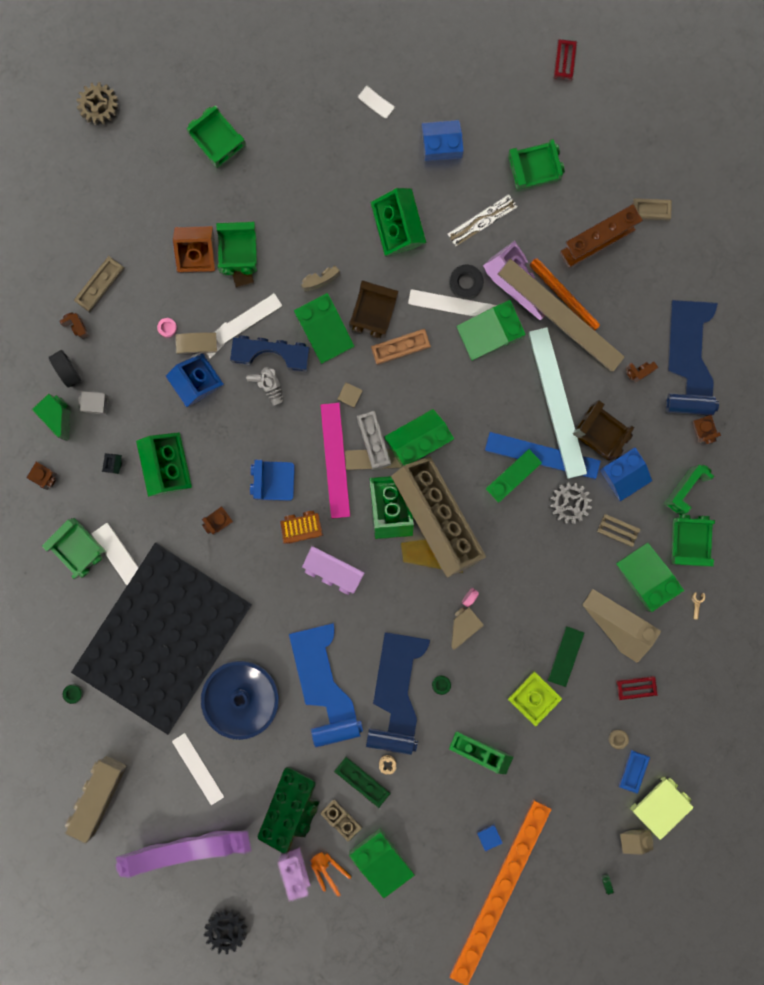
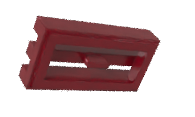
[554,39,577,80]
[616,676,658,700]

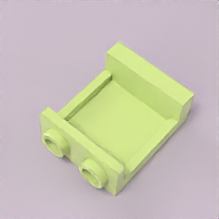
[630,777,694,840]

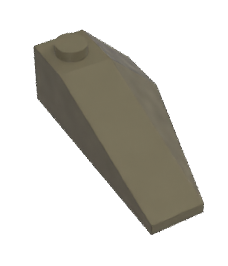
[582,589,661,663]

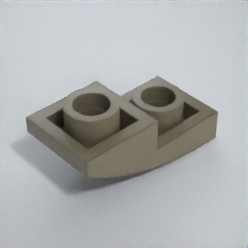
[301,266,340,291]
[175,332,217,354]
[320,799,362,842]

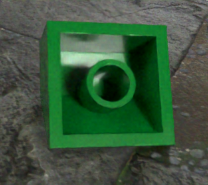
[31,394,71,441]

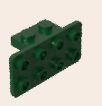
[257,767,320,854]

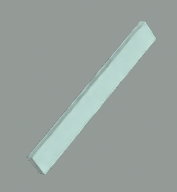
[528,328,587,479]

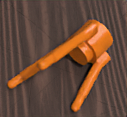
[309,851,351,896]

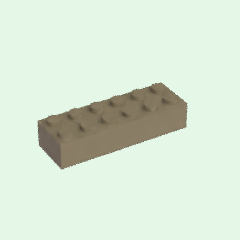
[391,456,486,578]

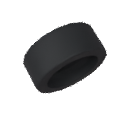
[49,350,81,388]

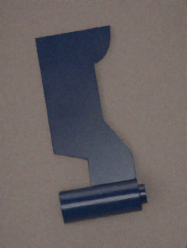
[666,300,719,415]
[366,632,430,755]

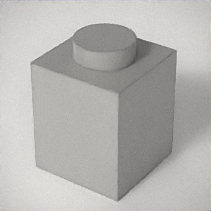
[78,392,109,415]

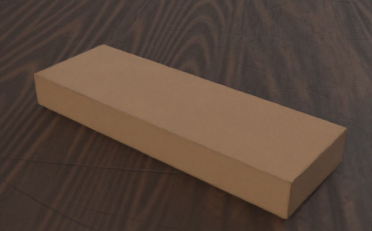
[371,329,431,365]

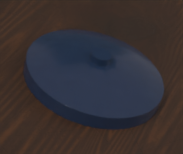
[201,661,279,740]

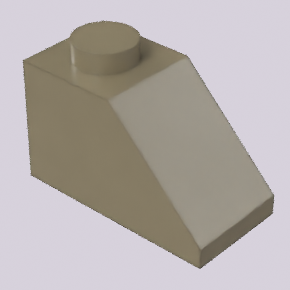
[451,607,484,650]

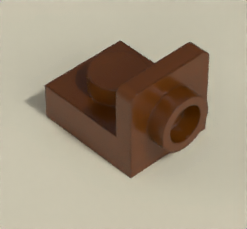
[59,312,90,339]
[626,362,659,383]
[692,415,721,445]
[26,461,57,490]
[202,506,233,535]

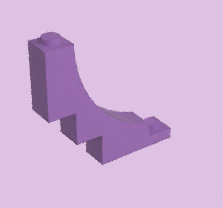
[116,831,251,877]

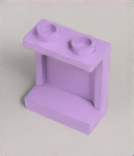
[278,847,311,901]

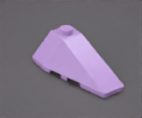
[483,241,545,320]

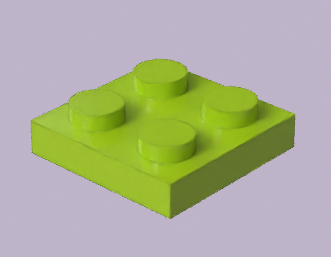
[507,671,562,727]

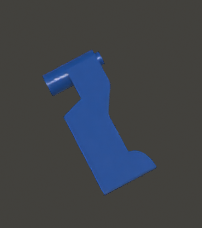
[289,623,363,748]

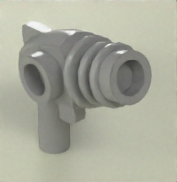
[247,367,284,405]

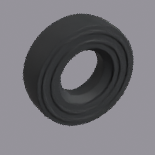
[449,264,484,299]

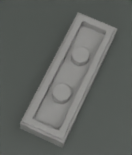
[357,411,391,470]

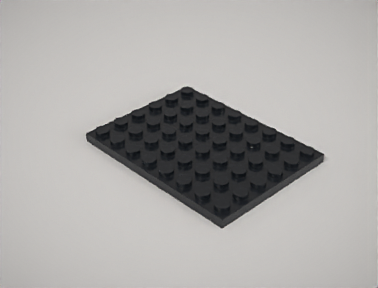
[71,542,252,735]

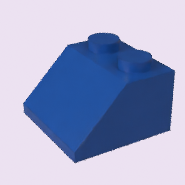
[422,120,464,161]
[166,353,224,407]
[599,447,652,501]

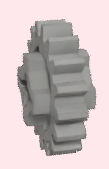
[550,482,592,524]

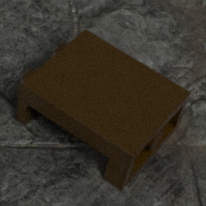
[349,280,399,339]
[572,400,635,461]

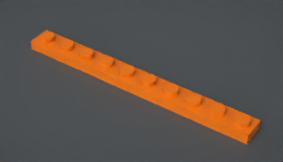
[449,800,552,985]

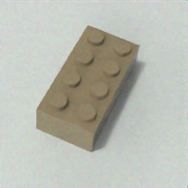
[65,756,127,844]

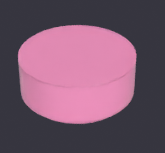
[157,318,177,338]
[462,588,479,607]

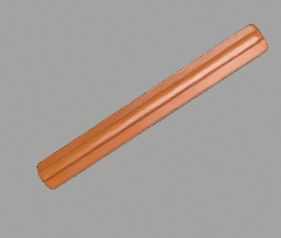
[530,258,600,331]

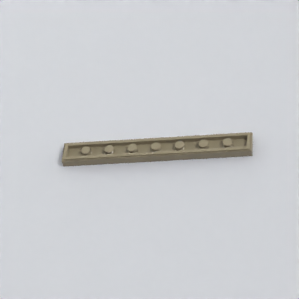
[497,259,625,372]

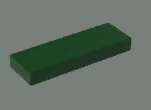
[547,626,585,687]
[334,756,391,808]

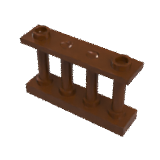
[560,204,643,268]

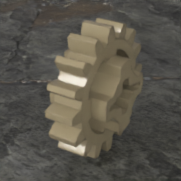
[76,82,119,125]

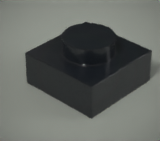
[102,453,122,474]

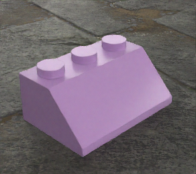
[302,546,364,595]

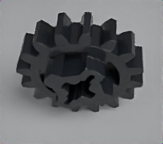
[204,909,247,955]

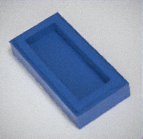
[619,750,650,794]

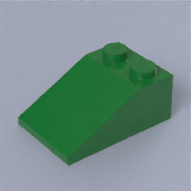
[294,293,355,364]
[456,300,526,361]
[369,476,414,539]
[616,543,684,612]
[349,828,415,899]

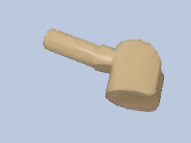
[692,593,705,620]

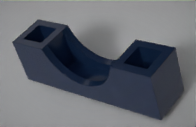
[230,335,310,372]

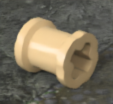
[379,755,396,775]

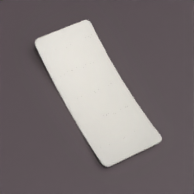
[358,86,394,118]

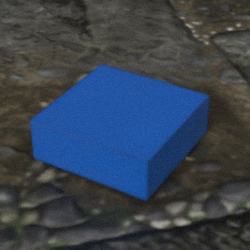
[477,825,503,851]

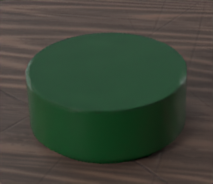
[432,675,451,695]
[62,684,83,704]
[601,874,614,895]

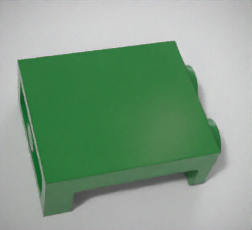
[186,105,246,168]
[508,139,565,191]
[216,222,257,275]
[663,464,715,515]
[671,515,715,566]
[42,518,106,579]

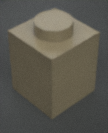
[620,829,654,855]

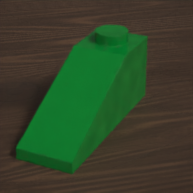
[486,449,542,503]
[449,731,513,775]

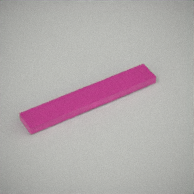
[320,403,350,519]

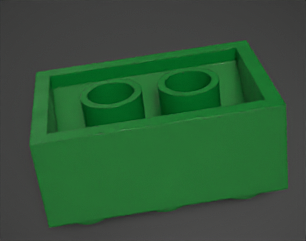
[370,188,427,256]
[384,409,454,467]
[136,432,192,497]

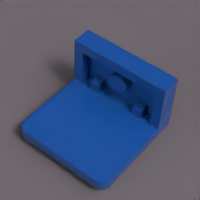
[250,460,295,501]

